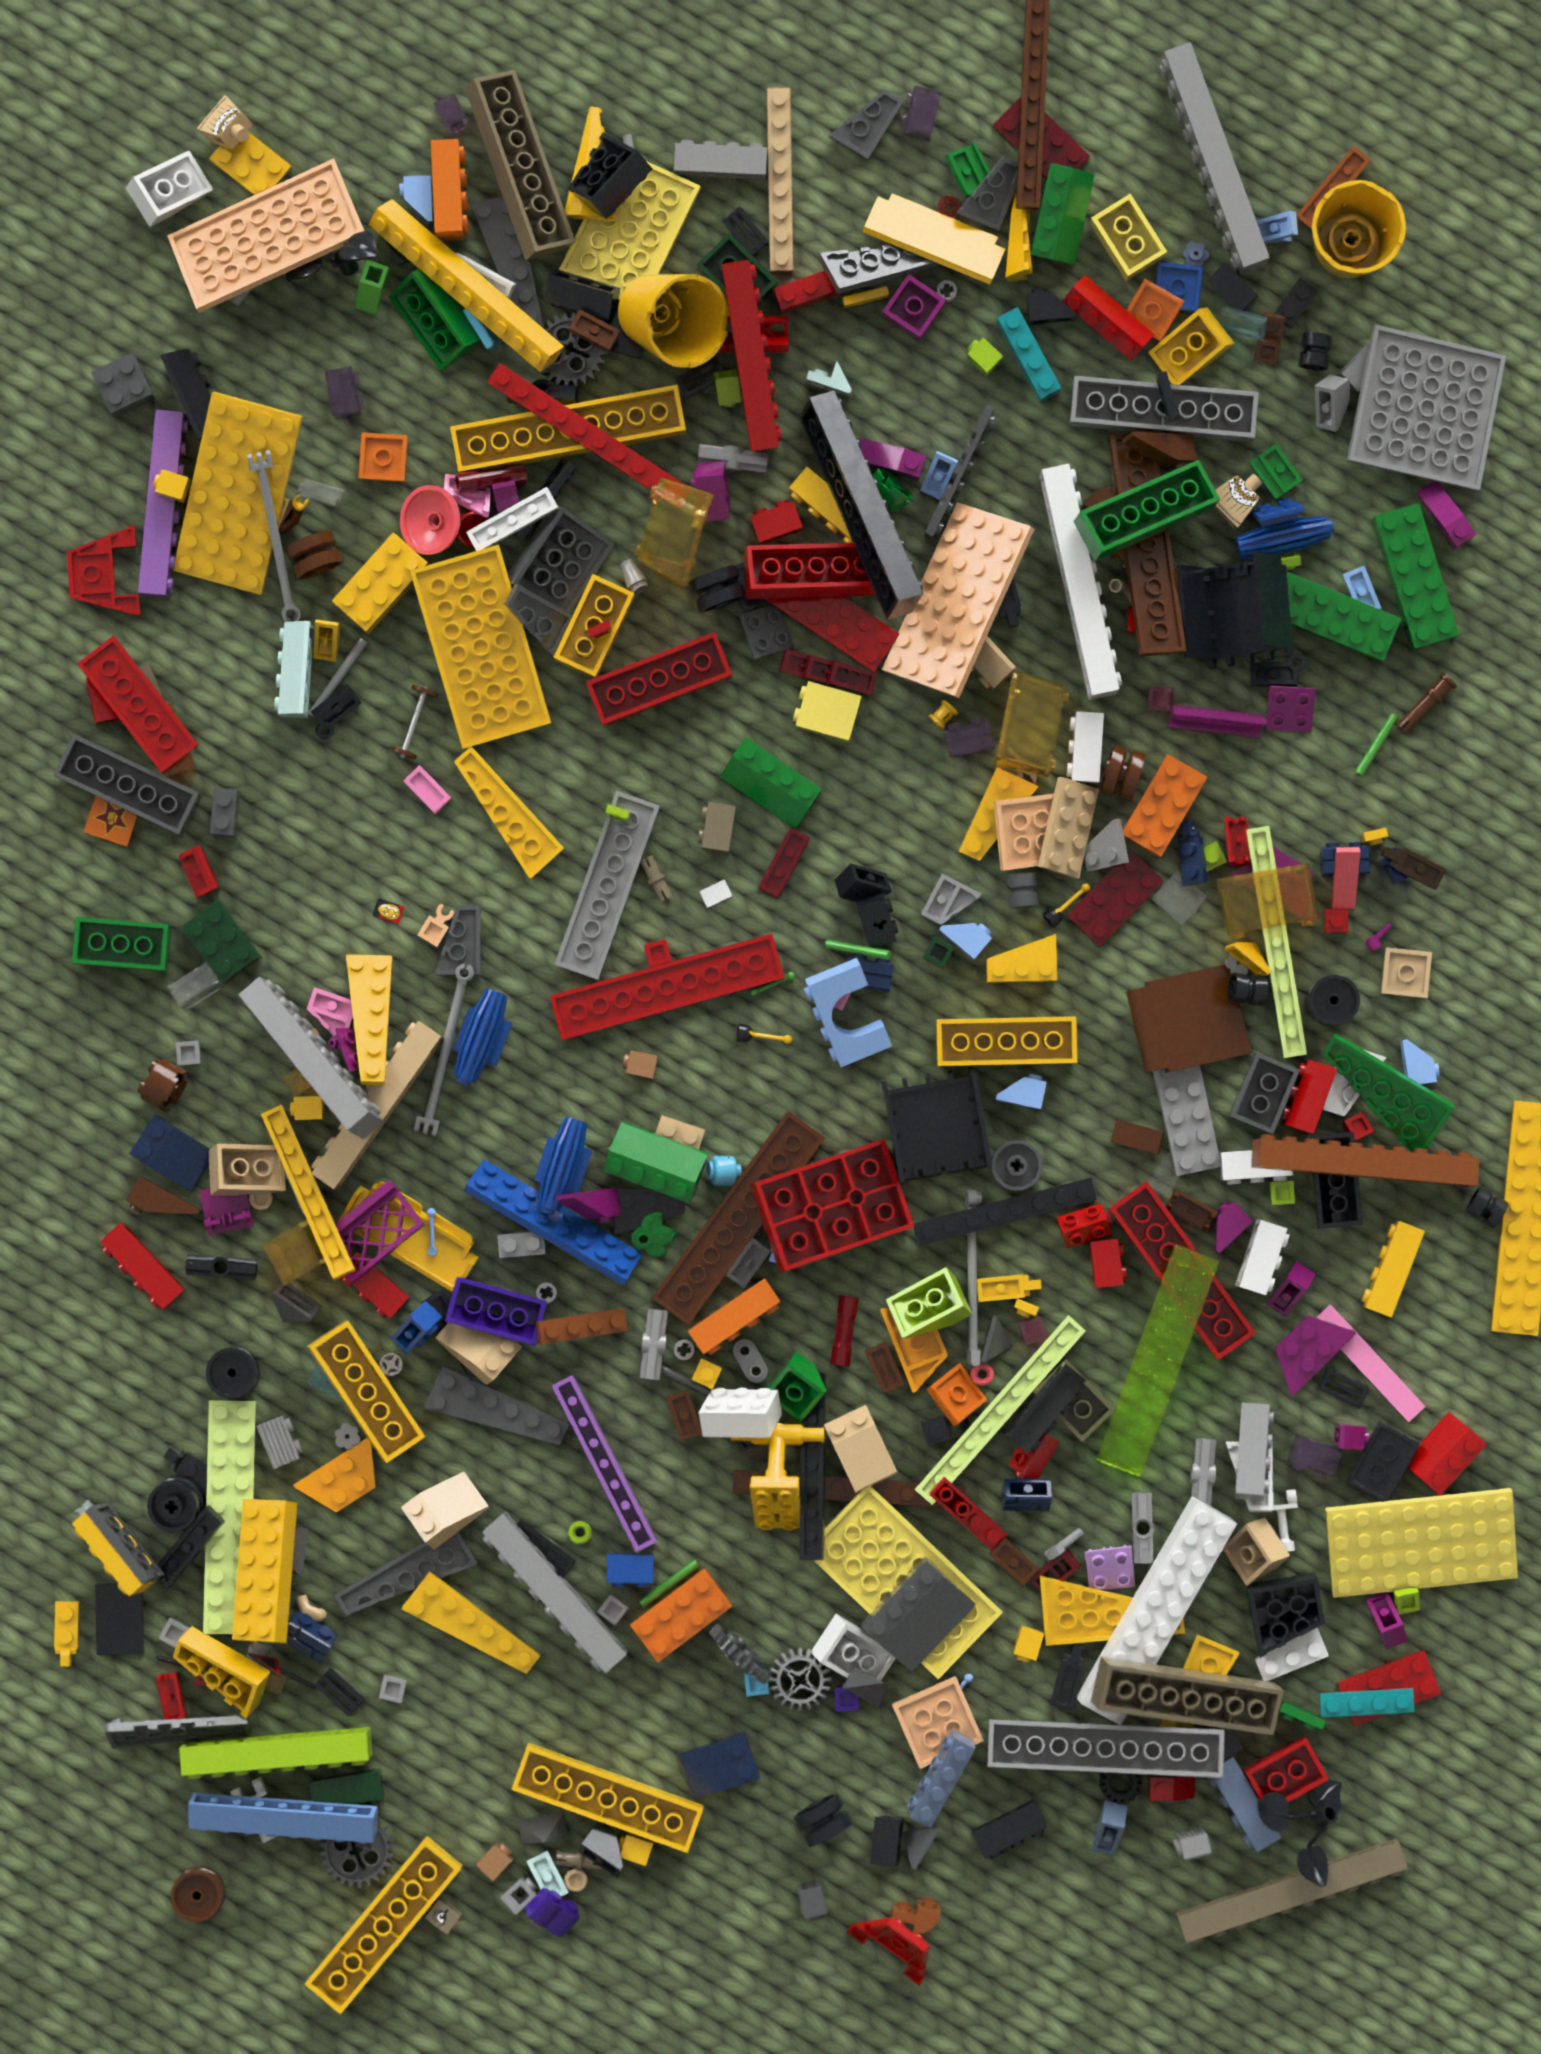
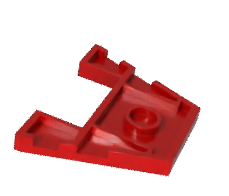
[67,525,141,616]
[846,1917,930,1986]

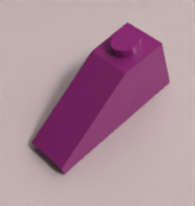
[859,438,926,482]
[1416,481,1476,551]
[556,1188,621,1223]

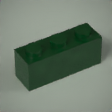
[309,1768,385,1805]

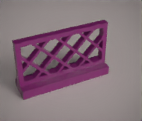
[1168,704,1267,738]
[336,1180,425,1283]

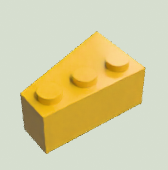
[986,934,1057,983]

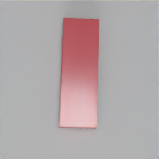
[1331,847,1360,909]

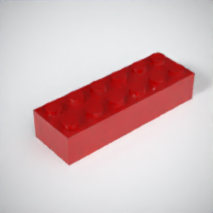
[743,543,876,599]
[586,632,732,727]

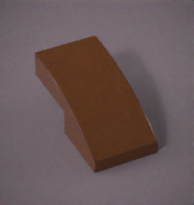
[1254,312,1285,365]
[1111,1120,1165,1155]

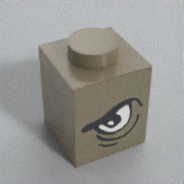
[425,1896,462,1935]

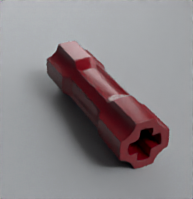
[455,463,527,493]
[830,1295,859,1367]

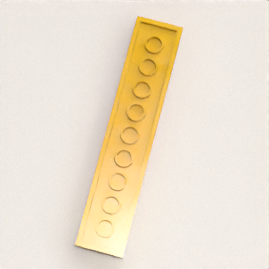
[1491,1101,1541,1336]

